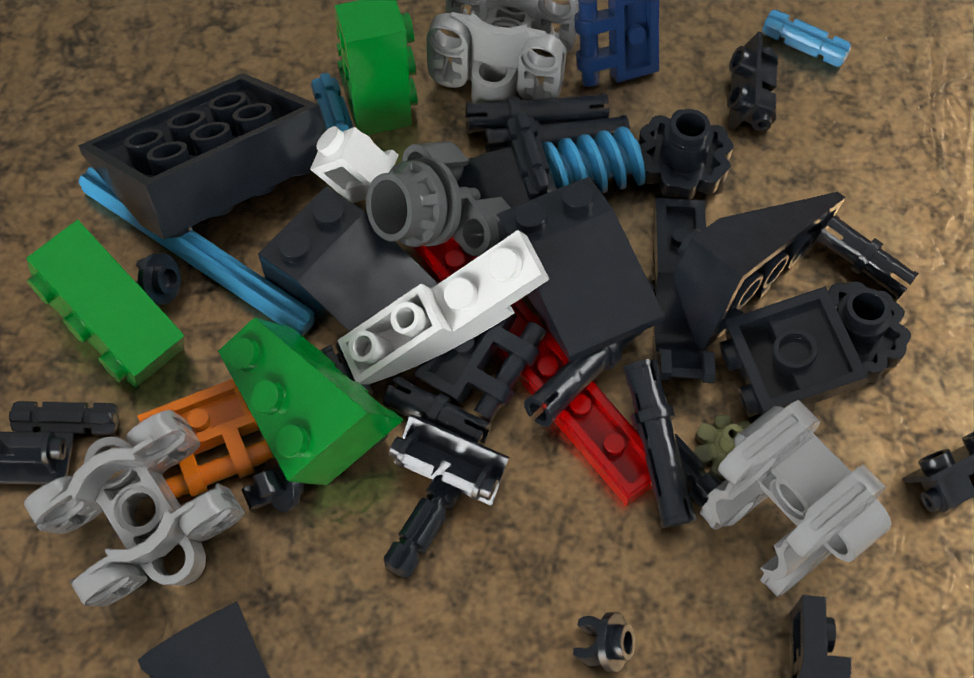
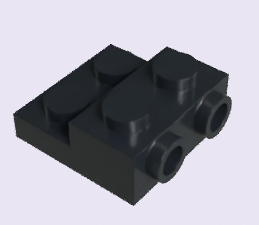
[719,286,868,417]

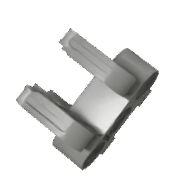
[426,0,578,103]
[700,400,891,598]
[23,410,245,606]

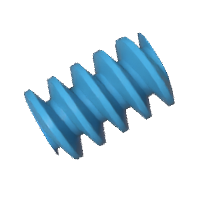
[542,126,645,194]

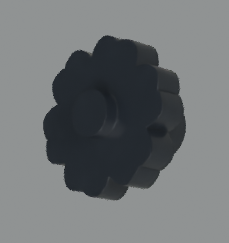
[638,109,734,200]
[828,282,911,382]

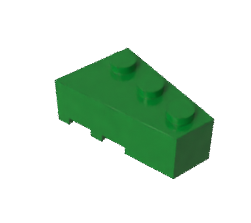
[335,0,418,135]
[26,219,185,389]
[218,317,403,486]

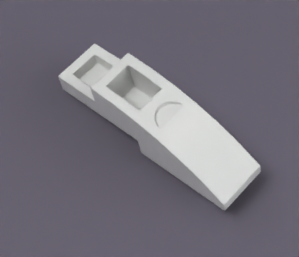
[338,230,550,385]

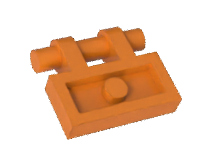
[137,379,273,498]

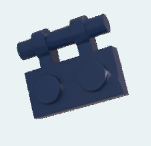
[574,0,659,87]

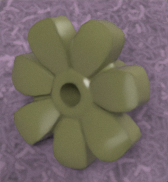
[694,415,751,481]

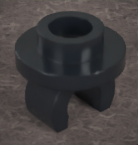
[135,253,181,304]
[241,458,304,512]
[573,612,635,672]

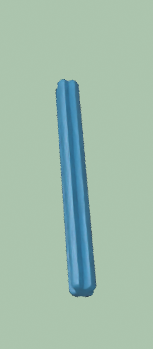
[78,167,316,336]

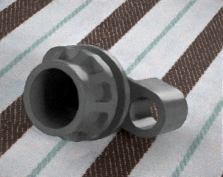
[366,141,511,256]

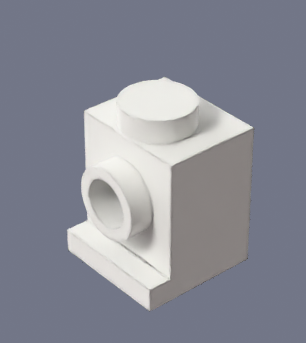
[310,126,398,203]

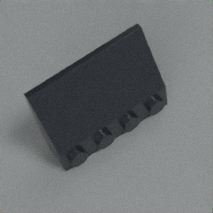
[78,73,325,240]

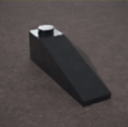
[673,192,846,350]

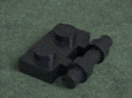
[414,312,547,422]

